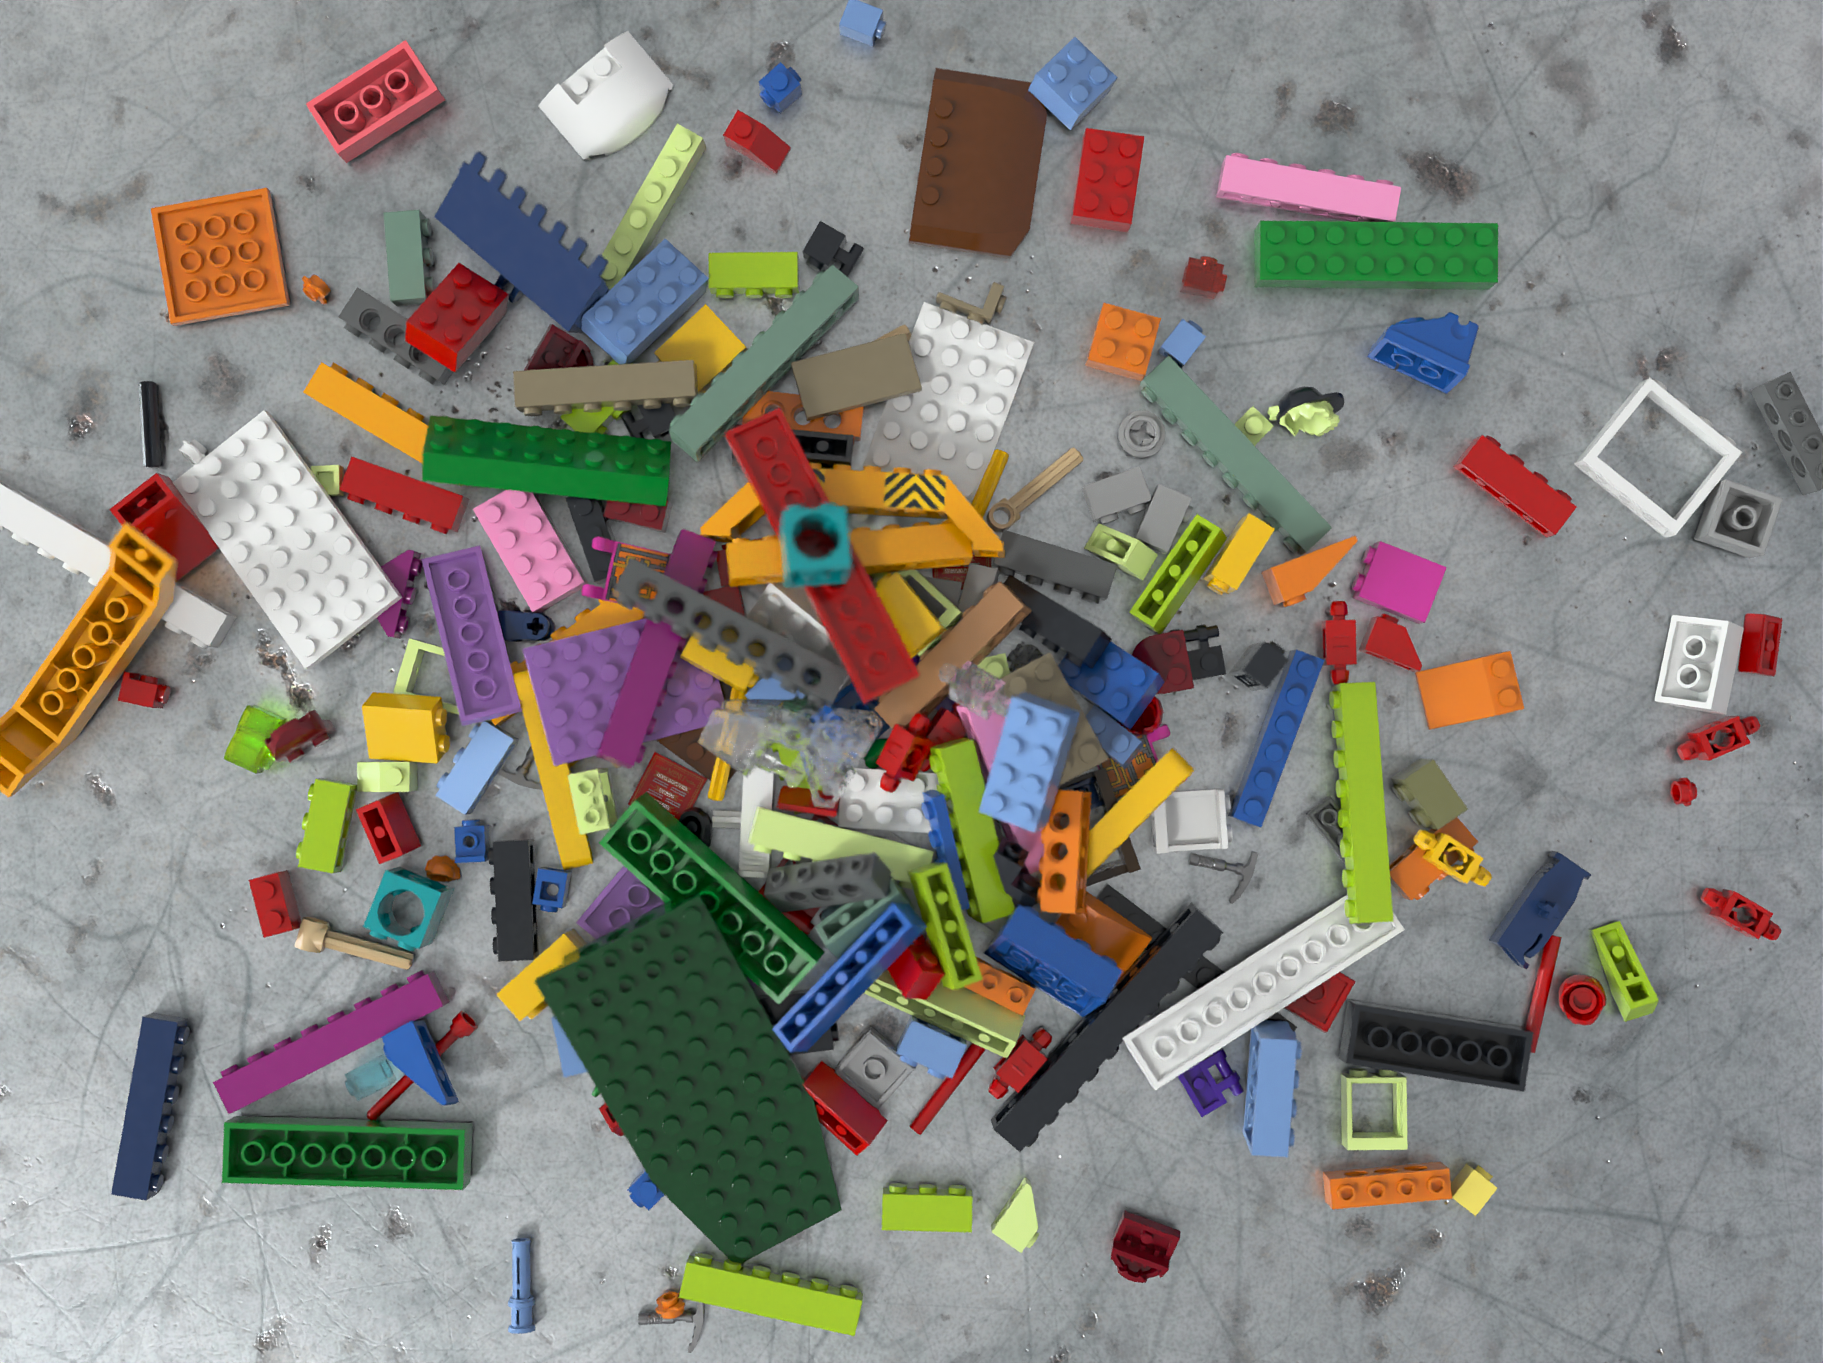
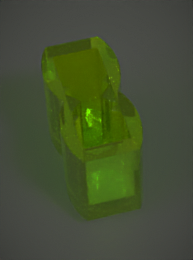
[224,705,286,774]

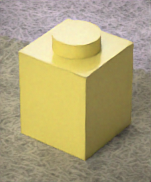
[1451,1163,1497,1216]

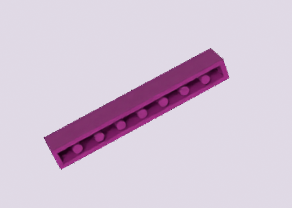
[596,528,718,769]
[213,970,450,1114]

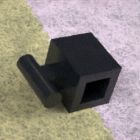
[802,221,864,277]
[621,403,677,439]

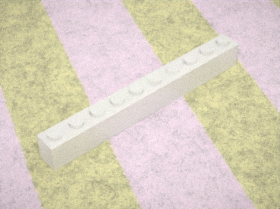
[0,480,236,649]

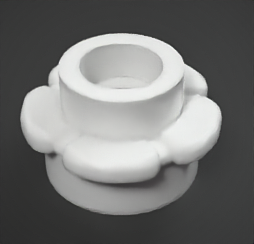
[179,439,207,465]

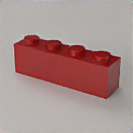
[1453,435,1577,538]
[339,456,469,535]

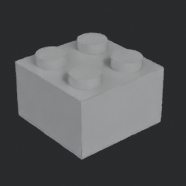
[1694,479,1783,558]

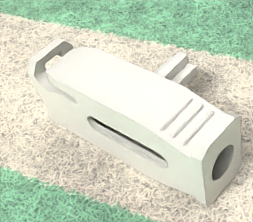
[712,761,776,878]

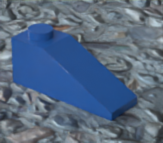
[381,1021,459,1106]

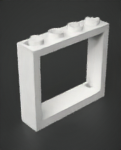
[1574,378,1742,538]

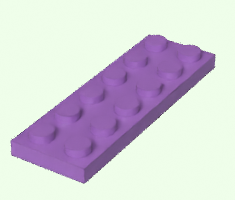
[421,545,522,726]

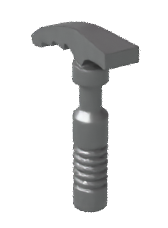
[498,746,543,790]
[1188,851,1258,904]
[638,1302,704,1353]

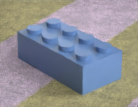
[581,239,709,365]
[979,692,1080,833]
[1243,1020,1301,1157]

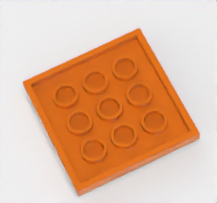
[151,188,290,326]

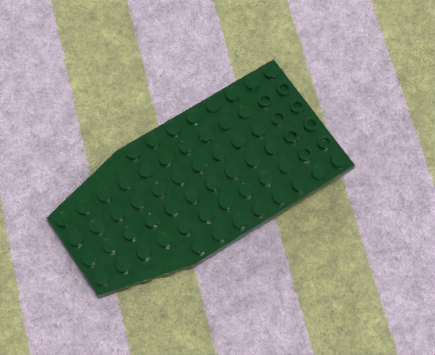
[535,893,842,1263]

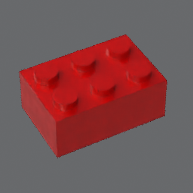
[1070,128,1145,232]
[405,263,509,373]

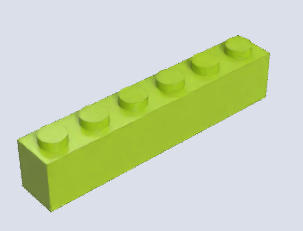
[929,738,1015,924]
[679,1253,863,1336]

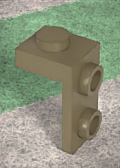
[936,282,1007,325]

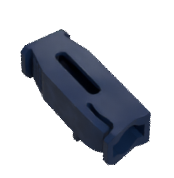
[1489,851,1591,970]

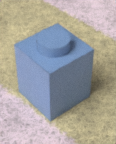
[839,0,886,47]
[1158,319,1206,369]

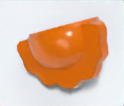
[425,855,460,882]

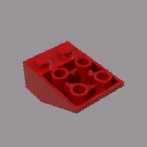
[109,473,220,582]

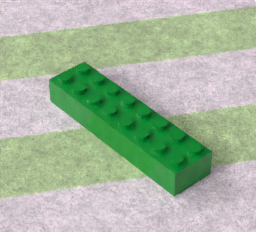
[1254,221,1498,290]
[422,415,672,506]
[599,792,825,1004]
[222,1116,472,1190]

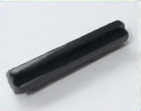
[138,381,162,469]

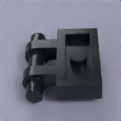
[1170,624,1226,680]

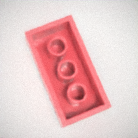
[306,40,445,163]

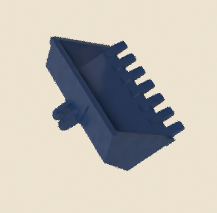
[434,151,609,334]

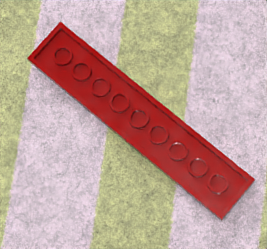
[725,407,920,704]

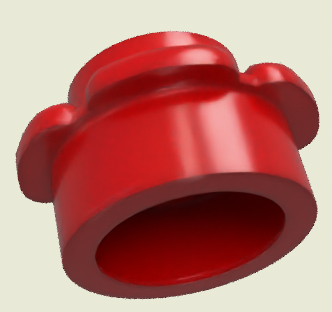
[1670,777,1697,806]

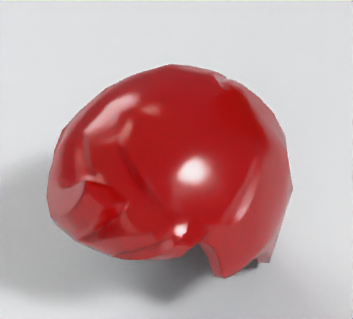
[1559,974,1606,1026]

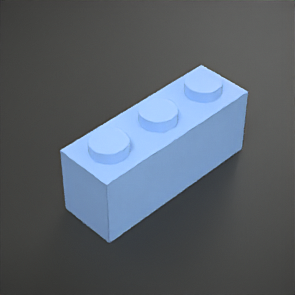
[435,720,519,815]

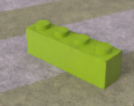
[1129,514,1227,634]
[908,862,982,990]

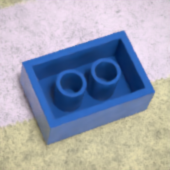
[1058,641,1165,730]

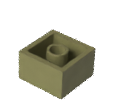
[1390,759,1468,830]

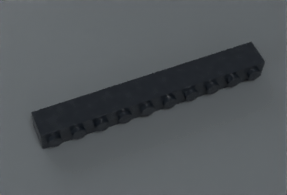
[991,902,1223,1152]

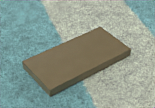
[791,333,922,421]

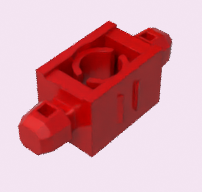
[1322,601,1357,684]
[920,697,968,772]
[876,712,934,793]
[1677,716,1760,761]
[1701,888,1782,940]
[988,1028,1053,1099]

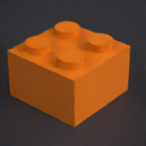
[1085,303,1161,381]

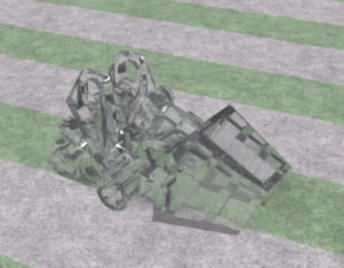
[698,699,882,808]

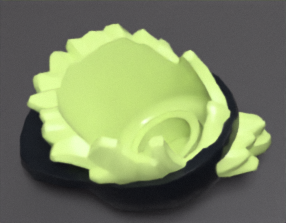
[1267,386,1345,436]

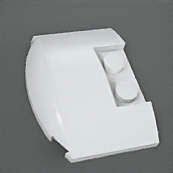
[538,31,673,161]

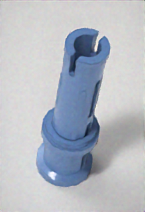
[508,1238,535,1334]

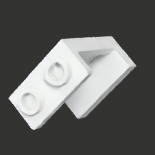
[1151,789,1233,854]

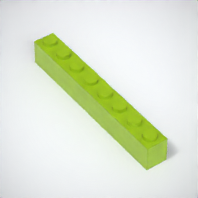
[1329,682,1394,924]

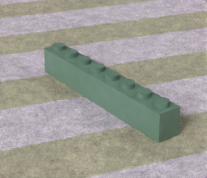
[669,265,859,463]
[1140,355,1332,555]

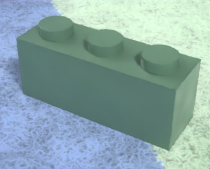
[383,210,436,307]
[815,876,916,959]

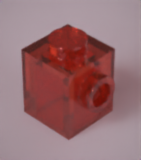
[1180,256,1227,299]

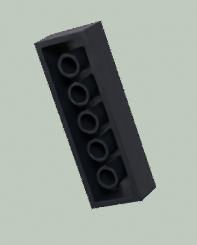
[1339,1000,1533,1092]

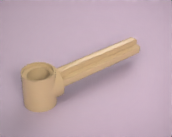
[986,448,1083,532]
[295,917,414,970]

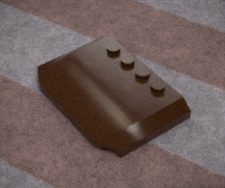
[909,68,1047,259]

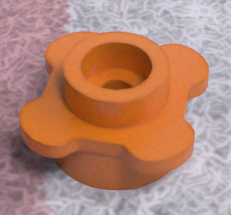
[302,274,331,304]
[656,1292,685,1319]

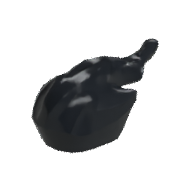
[679,807,712,847]

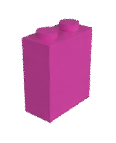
[1352,541,1447,624]

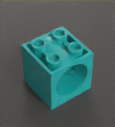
[779,503,851,588]
[363,867,454,951]

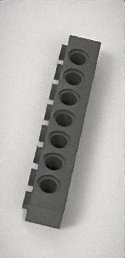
[613,558,848,708]

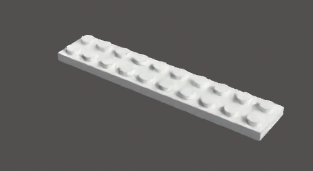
[1122,894,1405,1090]

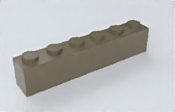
[513,360,698,416]

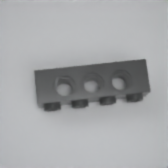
[338,287,453,385]
[1750,372,1823,495]
[764,852,891,913]

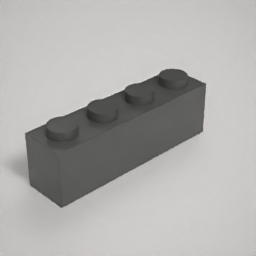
[992,530,1117,604]

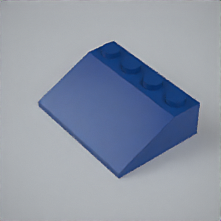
[983,905,1123,1017]

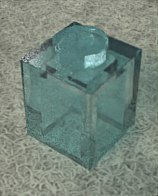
[344,1054,397,1101]

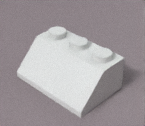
[1655,615,1744,715]

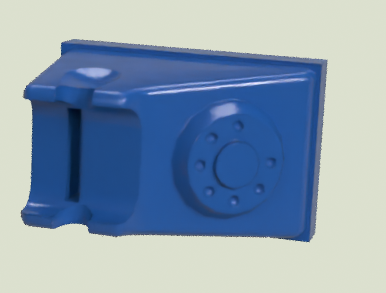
[1367,312,1479,394]

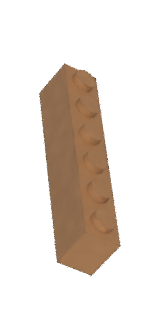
[874,581,1032,729]

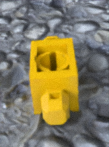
[1413,830,1492,886]

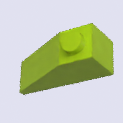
[1591,921,1659,1022]

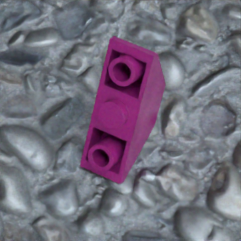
[377,549,423,639]

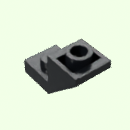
[993,837,1042,908]

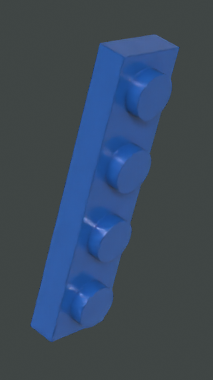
[922,789,970,911]

